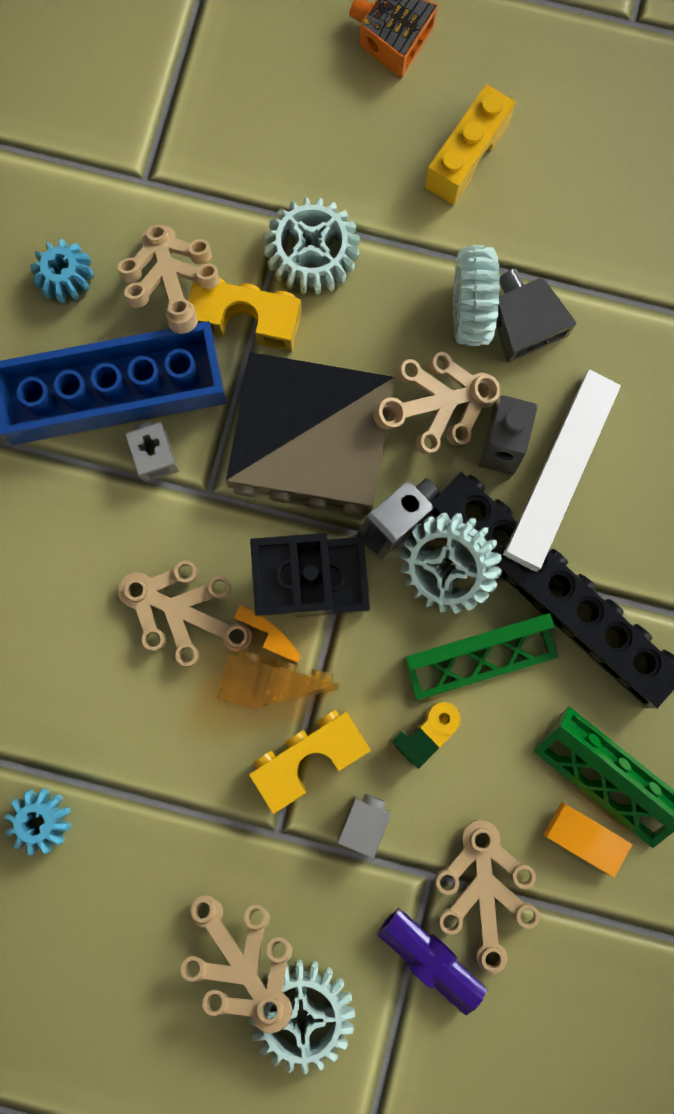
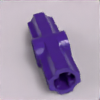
[377,907,488,1016]

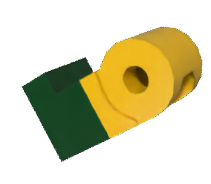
[389,702,461,769]

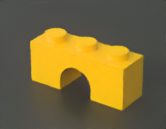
[424,84,516,206]
[188,276,302,352]
[249,709,371,814]

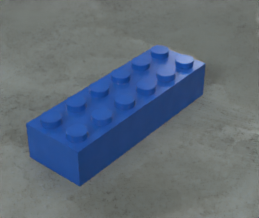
[0,321,227,445]

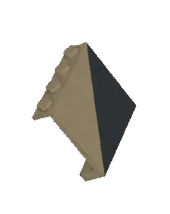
[226,352,395,516]

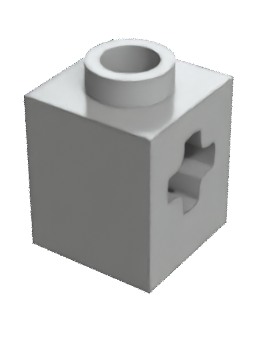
[126,421,179,482]
[337,793,391,859]

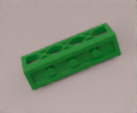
[403,613,559,700]
[533,706,674,848]

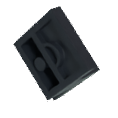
[250,533,370,617]

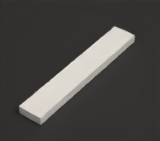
[503,369,621,572]

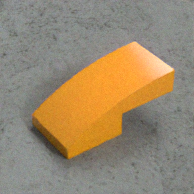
[234,604,301,663]
[543,802,633,878]

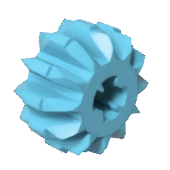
[30,238,94,304]
[4,788,72,856]

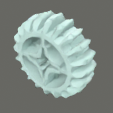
[264,197,360,295]
[452,245,500,346]
[400,513,502,614]
[249,960,355,1075]

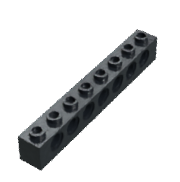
[431,472,674,709]

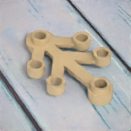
[117,225,220,334]
[373,352,500,455]
[118,560,253,667]
[435,820,540,974]
[181,895,292,1033]

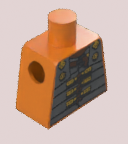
[349,0,438,78]

